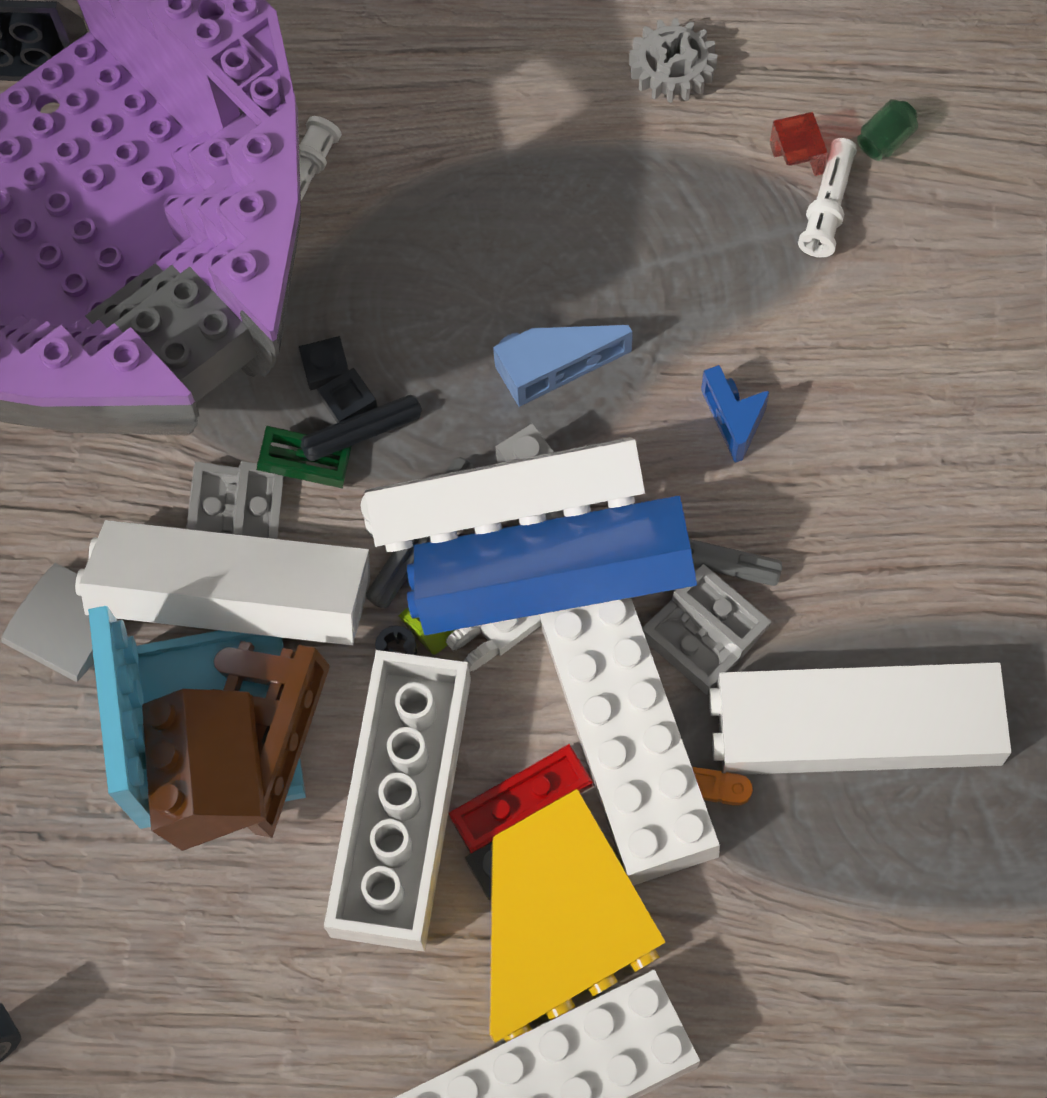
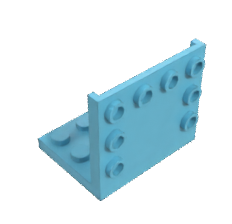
[88,606,306,829]

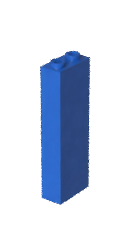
[407,495,697,635]

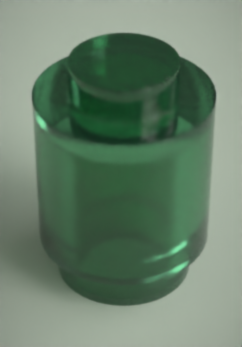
[857,99,918,161]

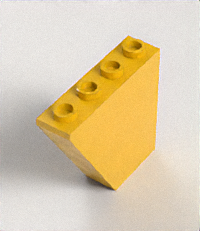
[489,789,666,1043]

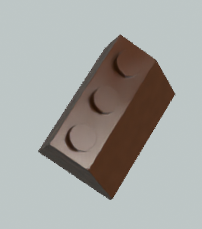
[142,688,266,851]

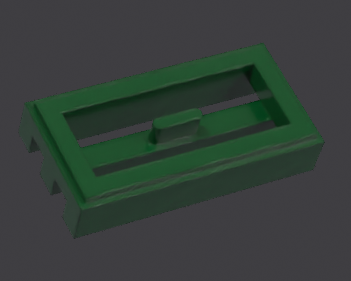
[256,425,352,489]

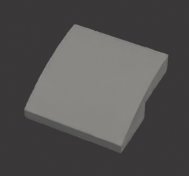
[186,461,284,539]
[1,563,123,682]
[642,564,772,695]

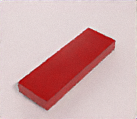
[448,744,593,854]

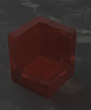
[770,112,828,176]

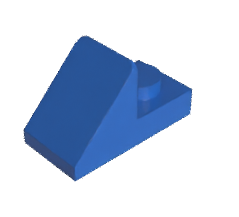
[701,365,769,463]

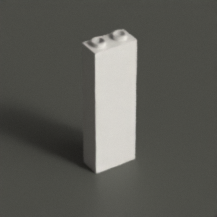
[75,520,370,646]
[709,663,1011,775]

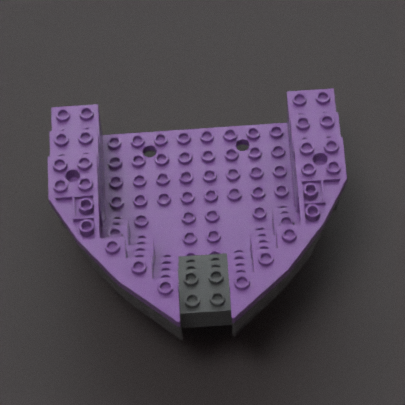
[0,0,301,436]

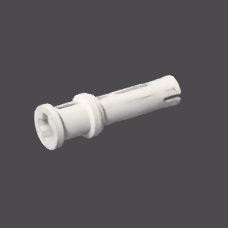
[299,116,342,200]
[798,138,857,257]

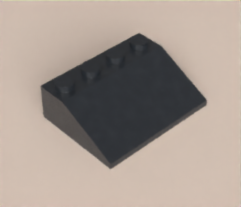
[0,0,88,81]

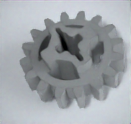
[629,18,717,103]

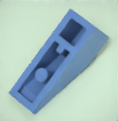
[493,325,632,407]

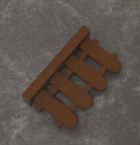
[210,641,330,838]

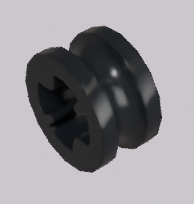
[375,625,418,655]

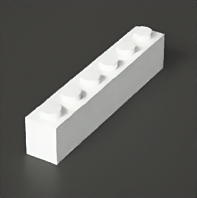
[364,437,645,552]

